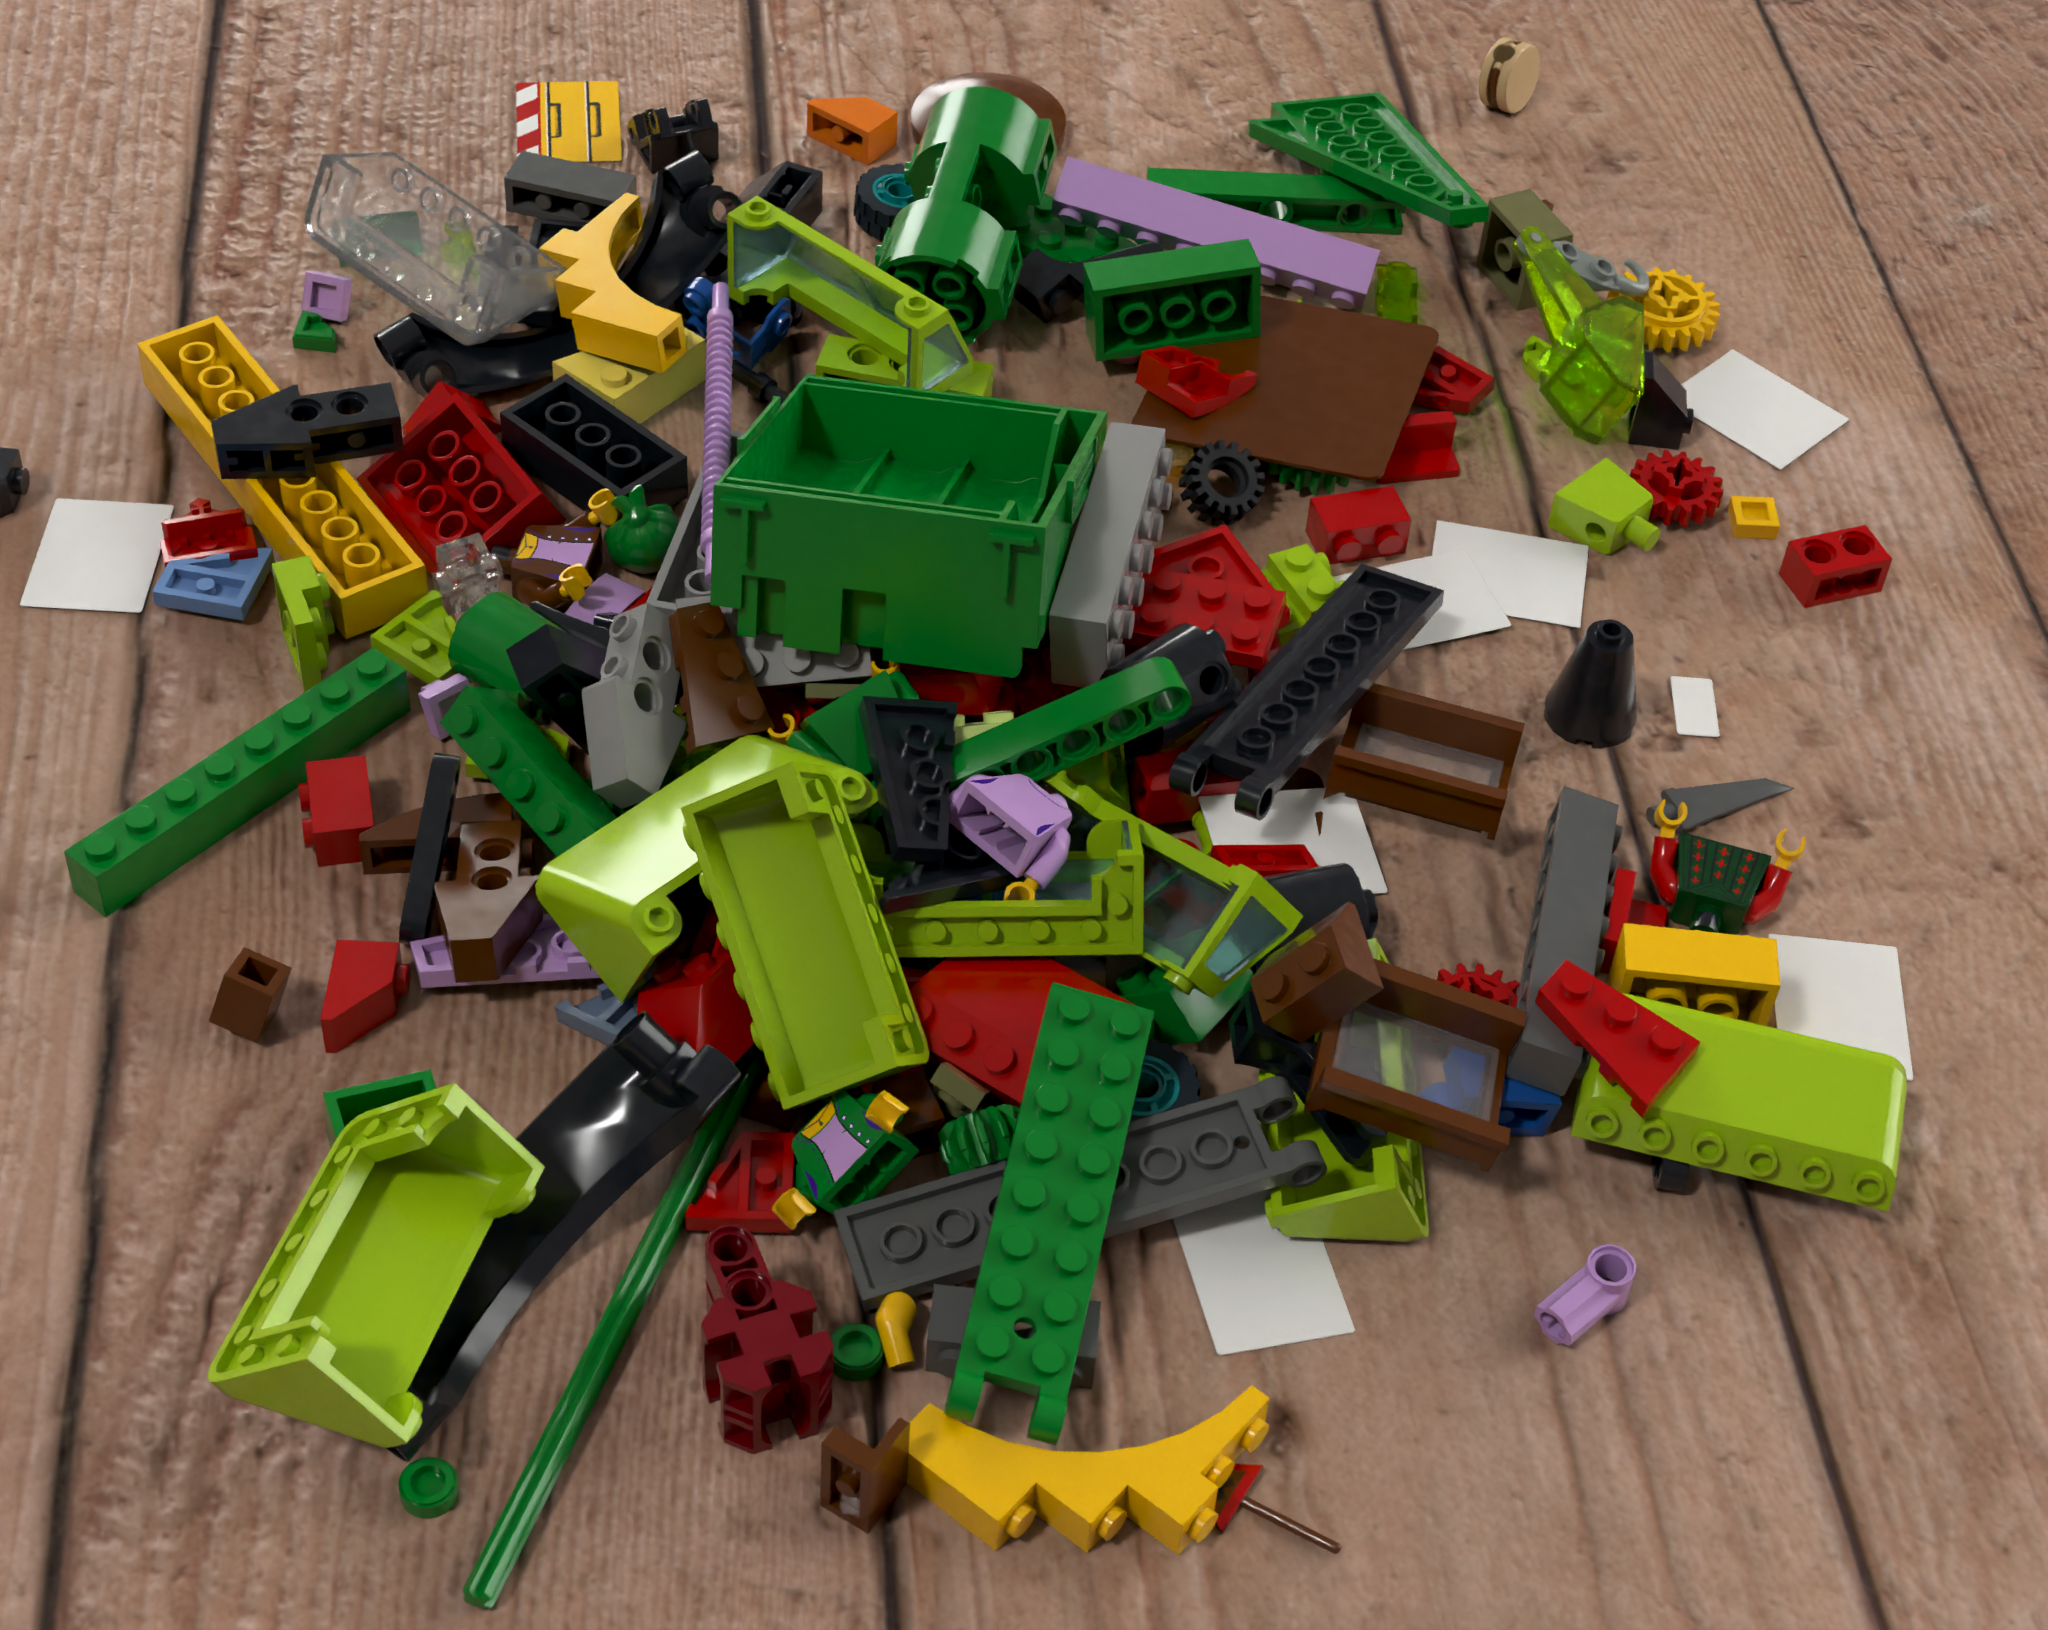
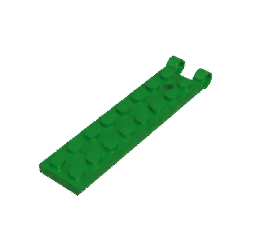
[944,982,1155,1445]

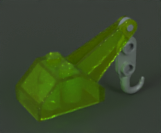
[1513,226,1650,446]

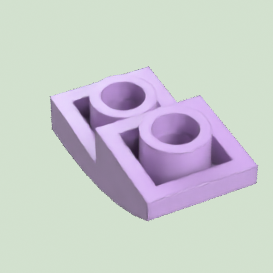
[565,573,646,624]

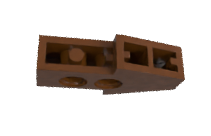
[435,820,543,983]

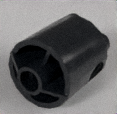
[1100,623,1242,754]
[1233,863,1378,974]

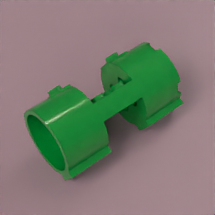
[871,86,1057,348]

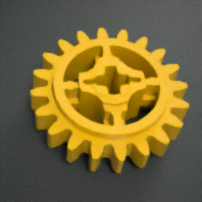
[1605,267,1720,353]

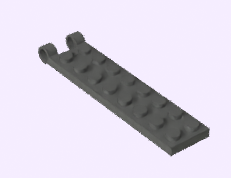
[833,1076,1327,1312]

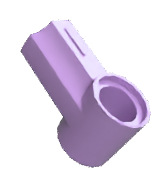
[1534,1244,1637,1346]

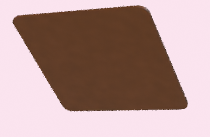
[1131,295,1439,481]

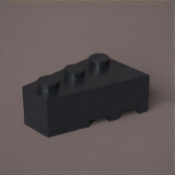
[506,624,676,755]

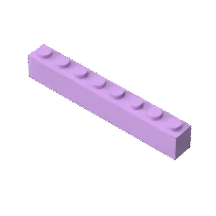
[1052,156,1380,309]

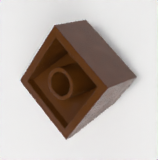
[1250,902,1384,1043]

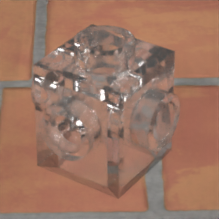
[432,533,503,614]

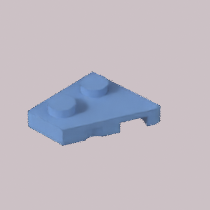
[152,548,275,621]

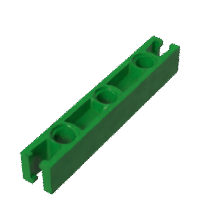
[1146,167,1406,235]

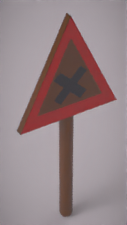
[1214,1464,1341,1554]

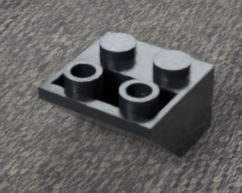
[719,161,823,252]

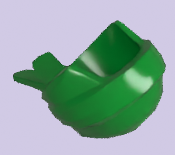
[604,485,680,575]

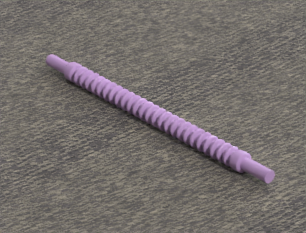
[700,282,733,586]

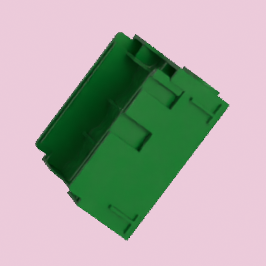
[710,374,1108,678]

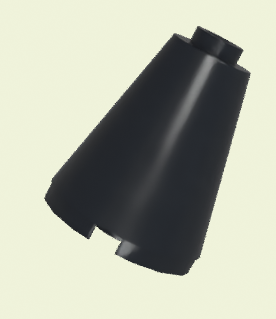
[1544,619,1637,749]

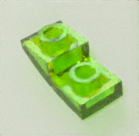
[1374,261,1419,324]

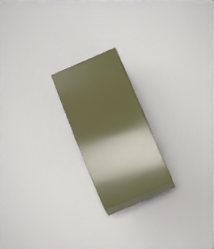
[929,1062,992,1118]

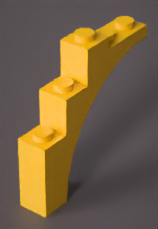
[539,193,687,373]
[907,1385,1270,1555]

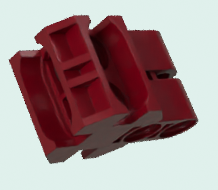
[701,1224,834,1455]

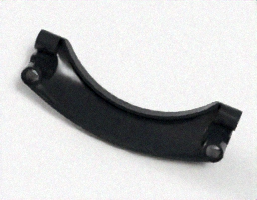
[373,150,742,397]
[386,1011,741,1463]

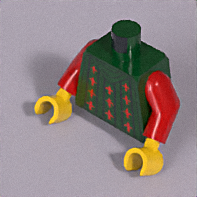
[1649,799,1806,935]

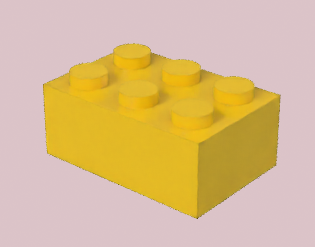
[1606,923,1781,1026]

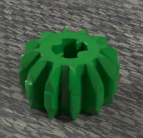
[938,1104,1019,1175]

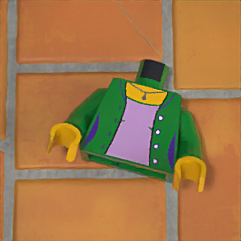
[772,1090,919,1231]

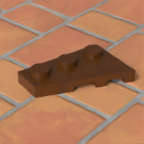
[669,602,775,755]

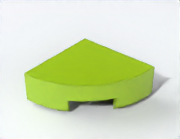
[1522,335,1565,383]

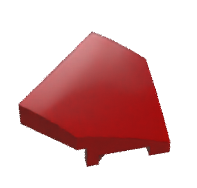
[160,498,259,568]

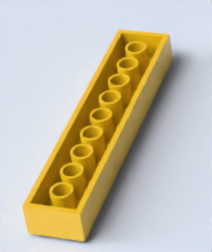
[137,315,428,640]

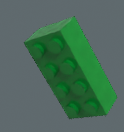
[1083,238,1261,362]

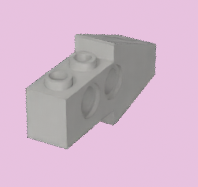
[582,602,686,809]

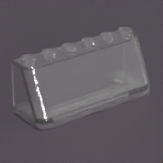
[304,152,567,345]

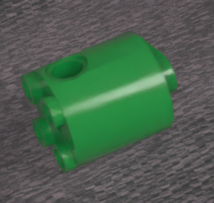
[448,592,566,724]

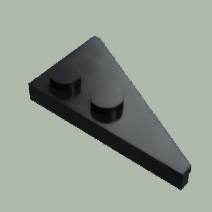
[878,829,1026,915]

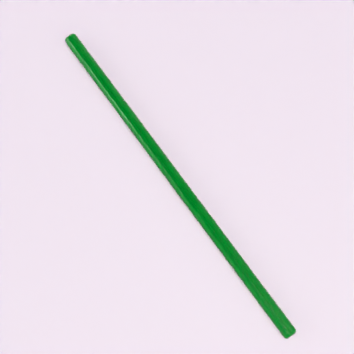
[463,1043,765,1610]

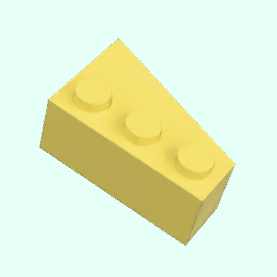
[552,326,706,424]

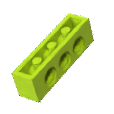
[815,334,994,398]

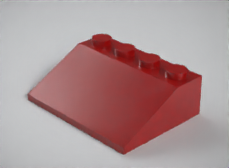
[356,392,566,587]
[909,956,1154,1108]

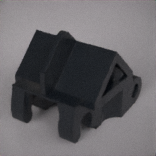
[627,98,719,174]

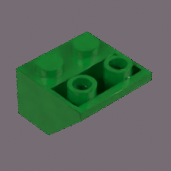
[1112,931,1254,1045]

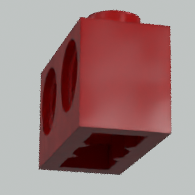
[1779,525,1892,608]

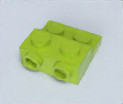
[1261,544,1344,646]
[272,555,335,693]

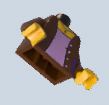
[490,488,618,614]

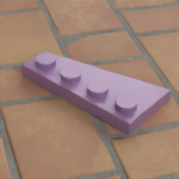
[410,913,600,988]

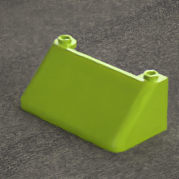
[535,735,879,1003]
[207,1083,545,1448]

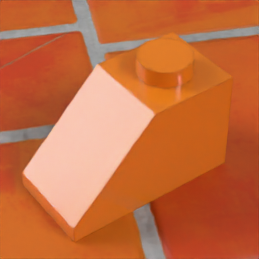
[807,97,898,166]

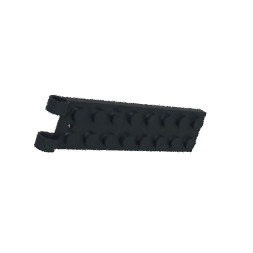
[1169,563,1444,821]

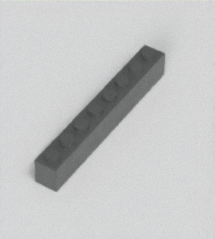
[1505,786,1623,1097]

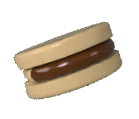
[1478,37,1540,114]

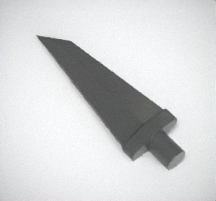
[1646,778,1794,833]

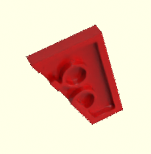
[1535,959,1700,1118]

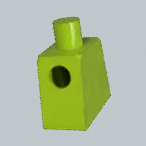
[1547,458,1661,555]

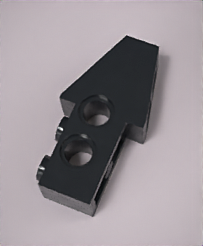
[211,382,404,479]

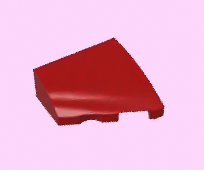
[1135,345,1258,418]

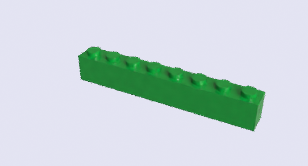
[64,647,411,918]

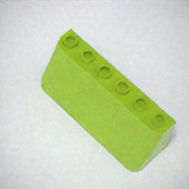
[681,761,929,1110]
[1258,938,1429,1242]
[1570,993,1907,1212]

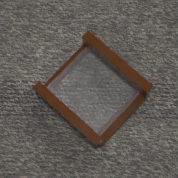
[1323,683,1525,840]
[1303,958,1527,1172]

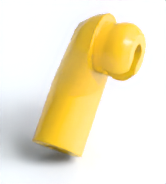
[875,1291,917,1369]

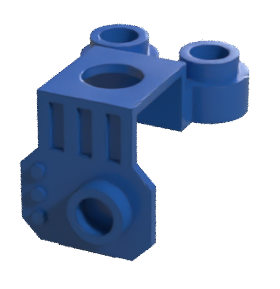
[682,277,793,370]

